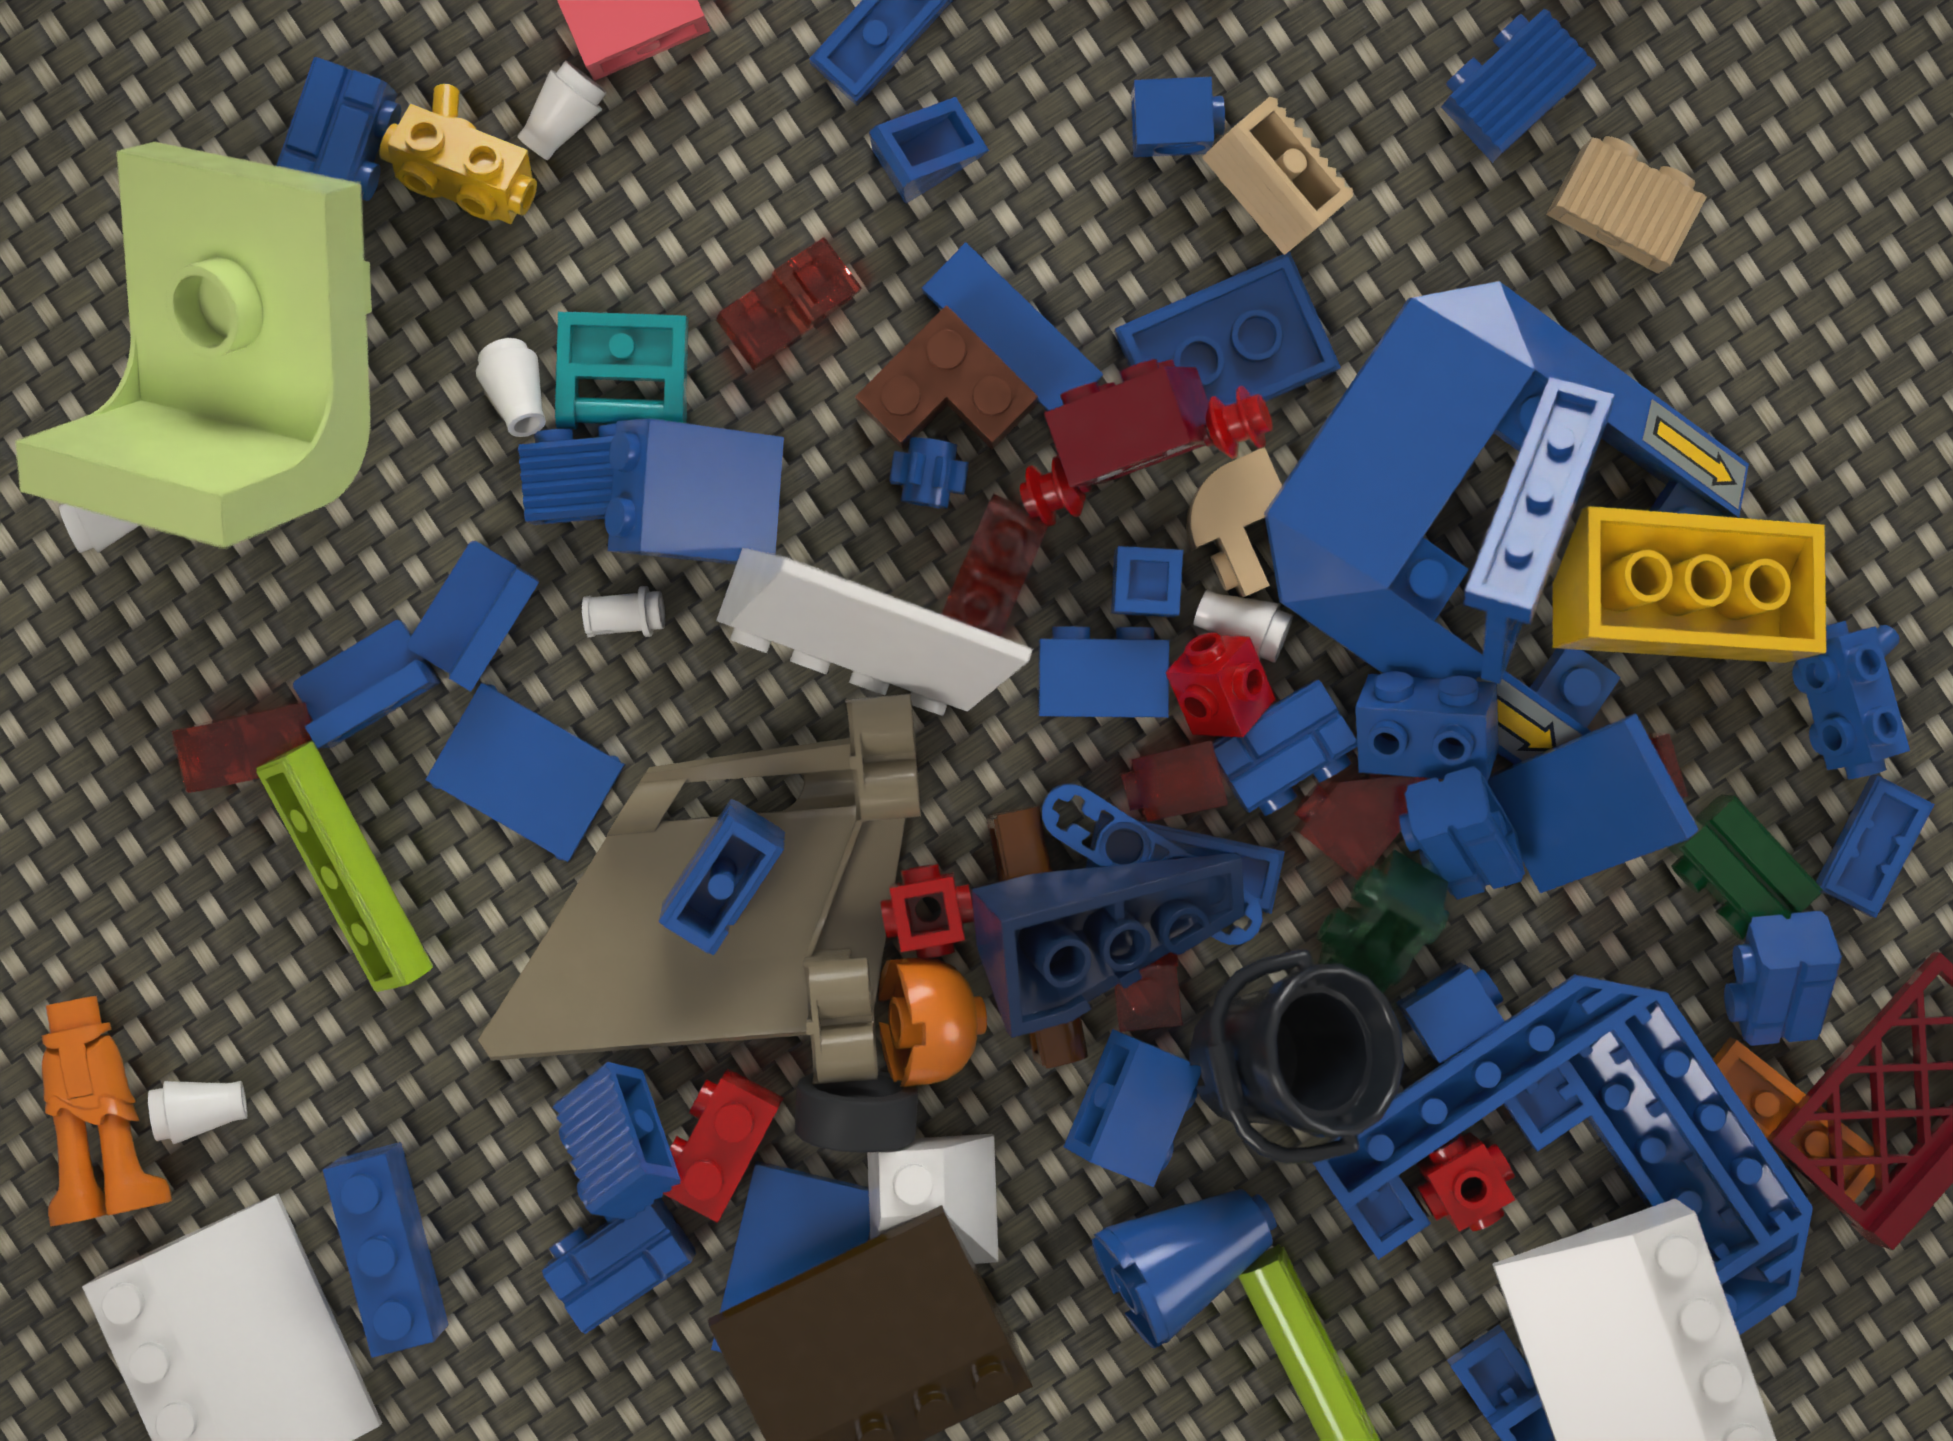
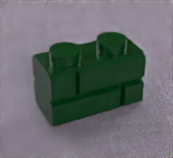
[1668,794,1823,940]

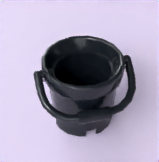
[1189,949,1404,1164]

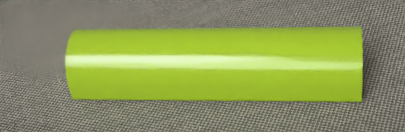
[256,740,433,992]
[1238,1245,1381,1441]

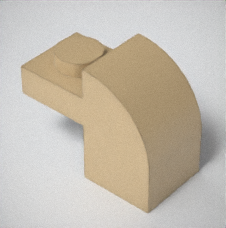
[1186,447,1282,598]

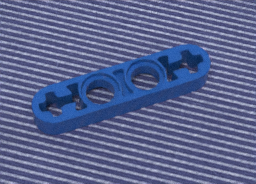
[1041,783,1263,945]

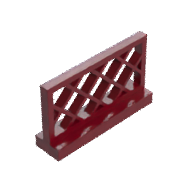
[1767,952,1953,1250]

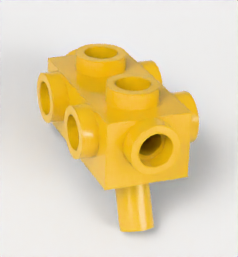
[379,84,537,224]

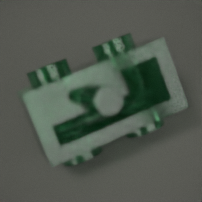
[1316,849,1449,993]

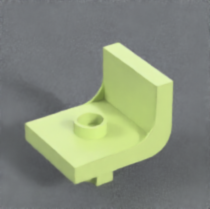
[15,142,372,548]

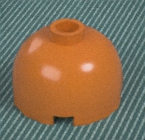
[878,958,987,1087]

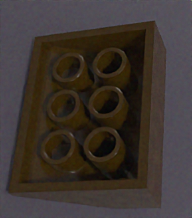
[708,1205,1033,1441]

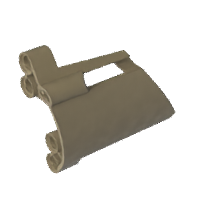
[478,694,921,1085]

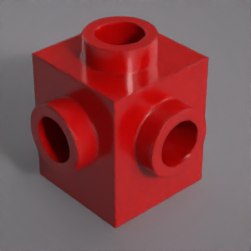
[1165,633,1276,738]
[880,863,975,959]
[1416,1132,1515,1232]

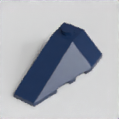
[971,853,1245,1038]

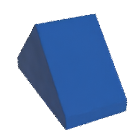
[869,97,989,204]

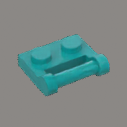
[555,311,689,429]

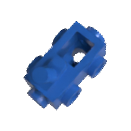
[1792,621,1910,779]

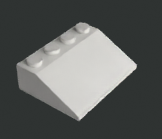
[716,548,1033,716]
[82,1193,382,1441]
[1492,1199,1776,1441]

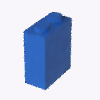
[605,419,784,565]

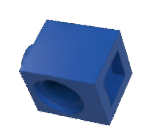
[1131,77,1225,157]
[1111,546,1183,617]
[1396,962,1505,1063]

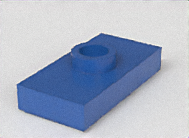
[1816,775,1935,918]

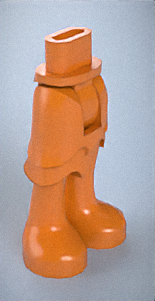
[42,996,172,1226]

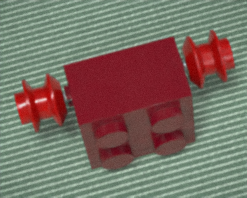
[1020,359,1273,527]

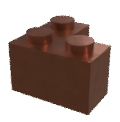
[855,305,1038,450]

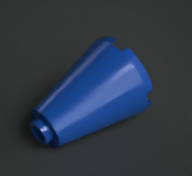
[1092,1189,1277,1348]

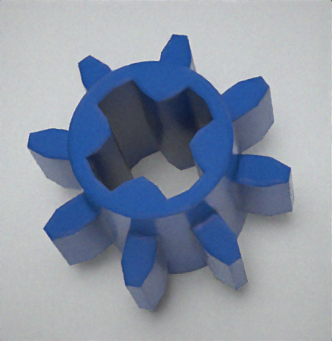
[889,437,969,509]

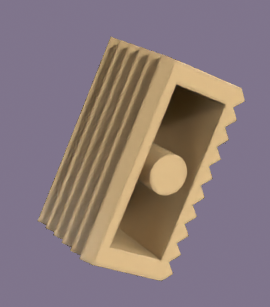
[1202,97,1353,255]
[1546,136,1707,274]

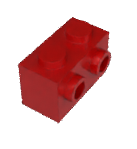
[663,1069,783,1223]

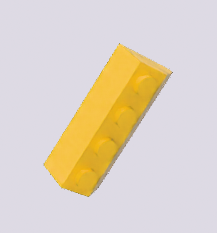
[1553,506,1826,663]

